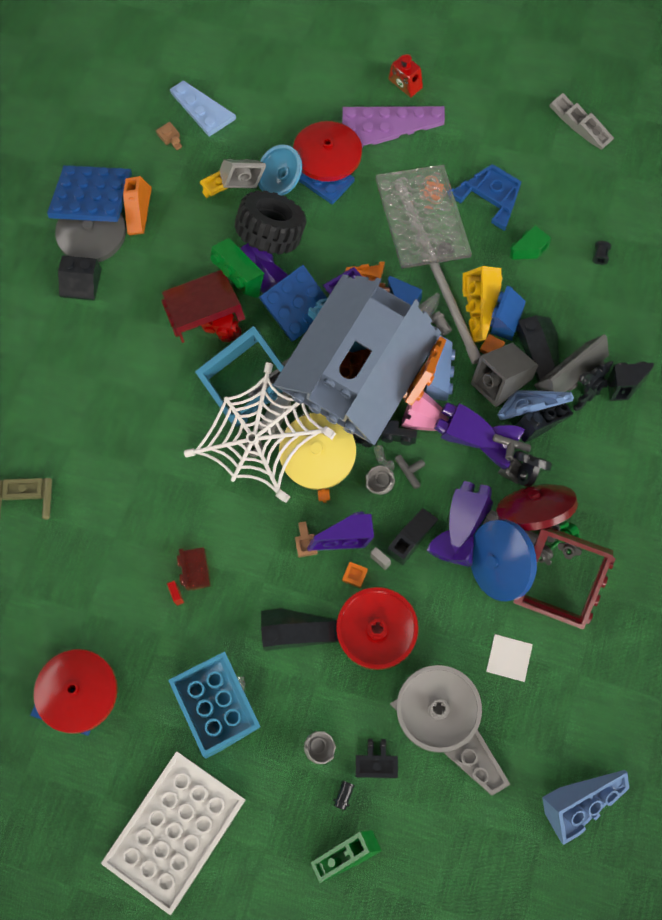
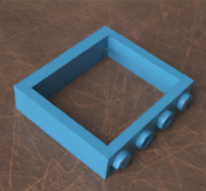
[195,326,284,427]

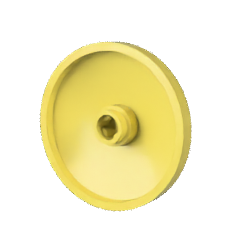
[279,413,356,490]

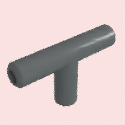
[492,434,531,461]
[395,455,425,489]

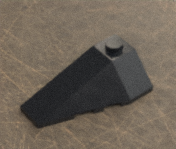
[516,315,560,381]
[261,608,339,651]

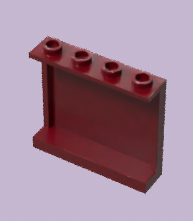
[161,270,245,343]

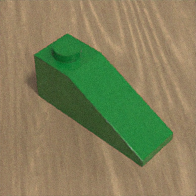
[311,830,382,883]

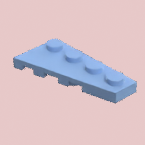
[170,81,236,137]

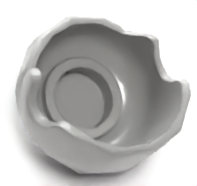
[366,465,395,495]
[304,731,336,764]

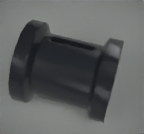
[592,241,611,265]

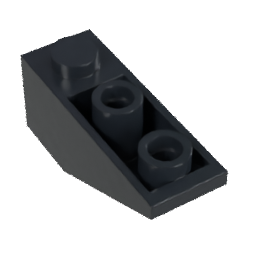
[515,403,573,443]
[387,508,438,565]

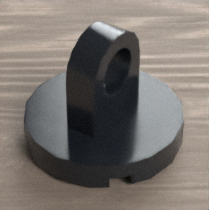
[513,451,552,487]

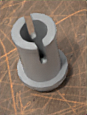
[431,311,452,336]

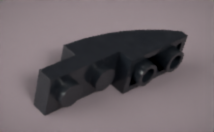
[353,420,417,447]

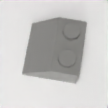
[219,159,266,188]

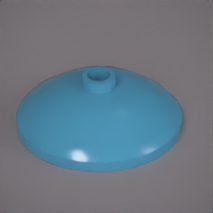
[258,145,302,196]

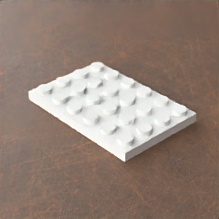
[101,752,246,915]

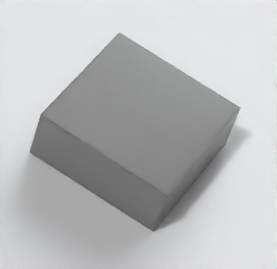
[371,547,391,570]

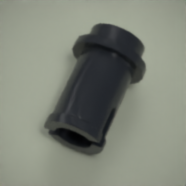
[333,781,355,810]

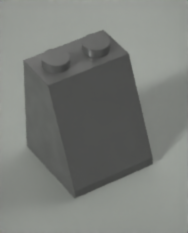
[471,343,538,407]

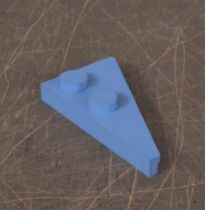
[498,390,574,420]

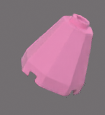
[401,392,449,431]

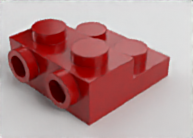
[201,314,241,343]

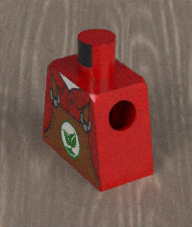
[389,54,423,98]

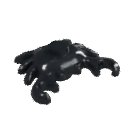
[573,361,613,411]

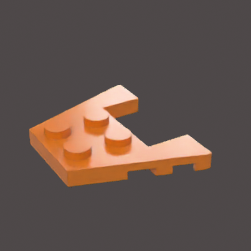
[403,336,446,406]

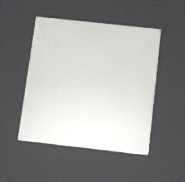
[486,634,533,682]

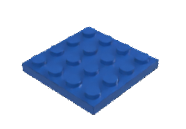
[47,166,132,222]

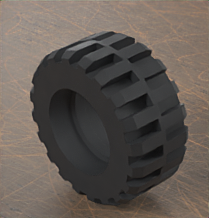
[234,191,307,254]

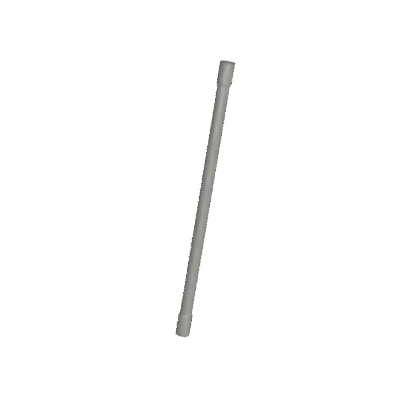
[393,179,481,364]

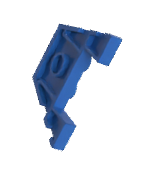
[448,164,521,231]

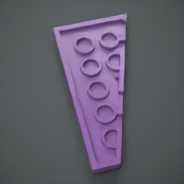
[342,106,445,148]

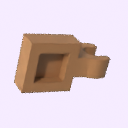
[156,122,182,150]
[295,521,318,558]

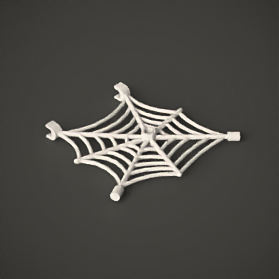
[184,362,336,503]

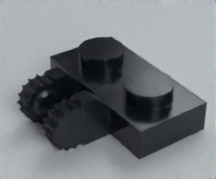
[355,739,398,779]

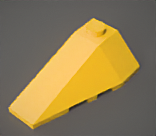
[462,266,502,343]

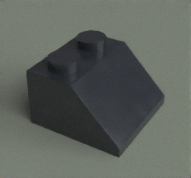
[58,255,102,301]

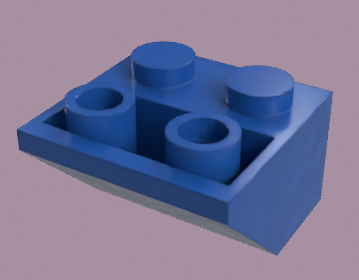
[490,286,526,341]

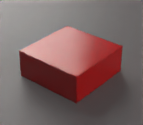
[167,581,184,606]

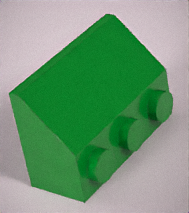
[210,238,264,298]

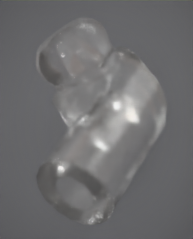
[374,445,395,470]

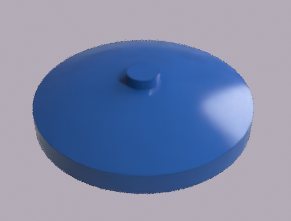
[471,519,537,601]

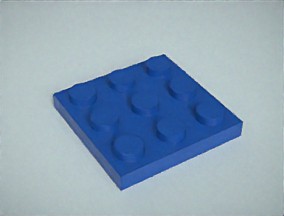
[259,265,327,342]

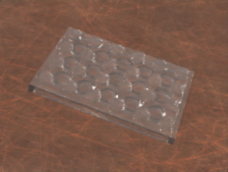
[376,165,472,269]

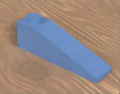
[542,770,629,845]

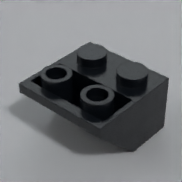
[607,361,654,401]

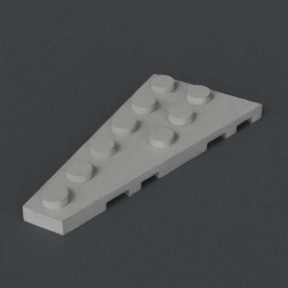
[390,700,510,796]

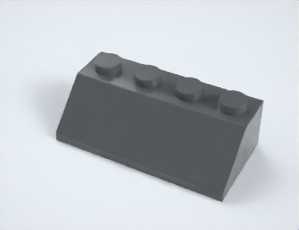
[534,334,609,392]

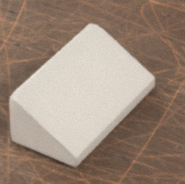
[258,397,291,435]

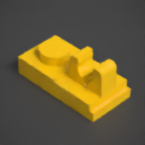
[200,171,228,198]

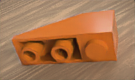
[123,176,152,235]

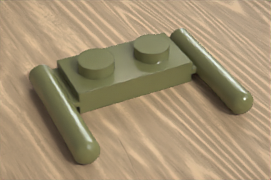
[0,478,52,520]

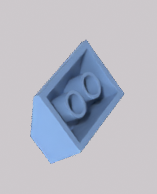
[425,335,455,401]

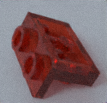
[177,547,211,591]

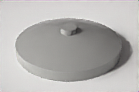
[397,665,482,753]

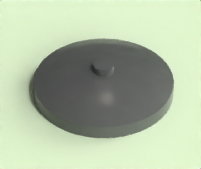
[55,213,126,262]

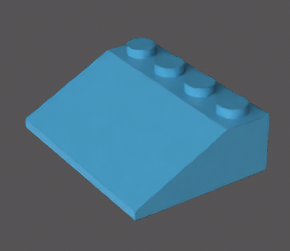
[168,652,260,758]

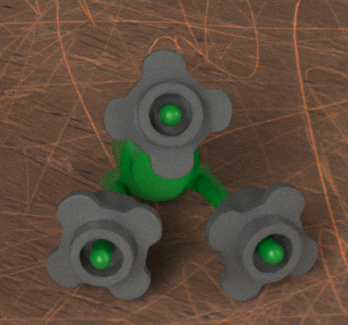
[538,521,582,565]

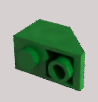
[509,225,552,260]

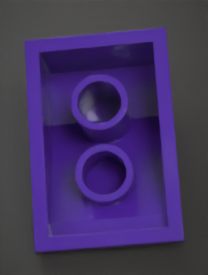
[307,512,374,551]

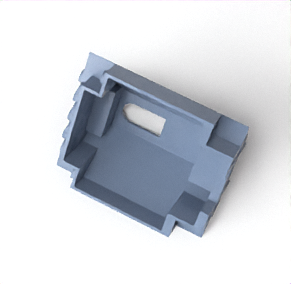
[273,274,441,445]

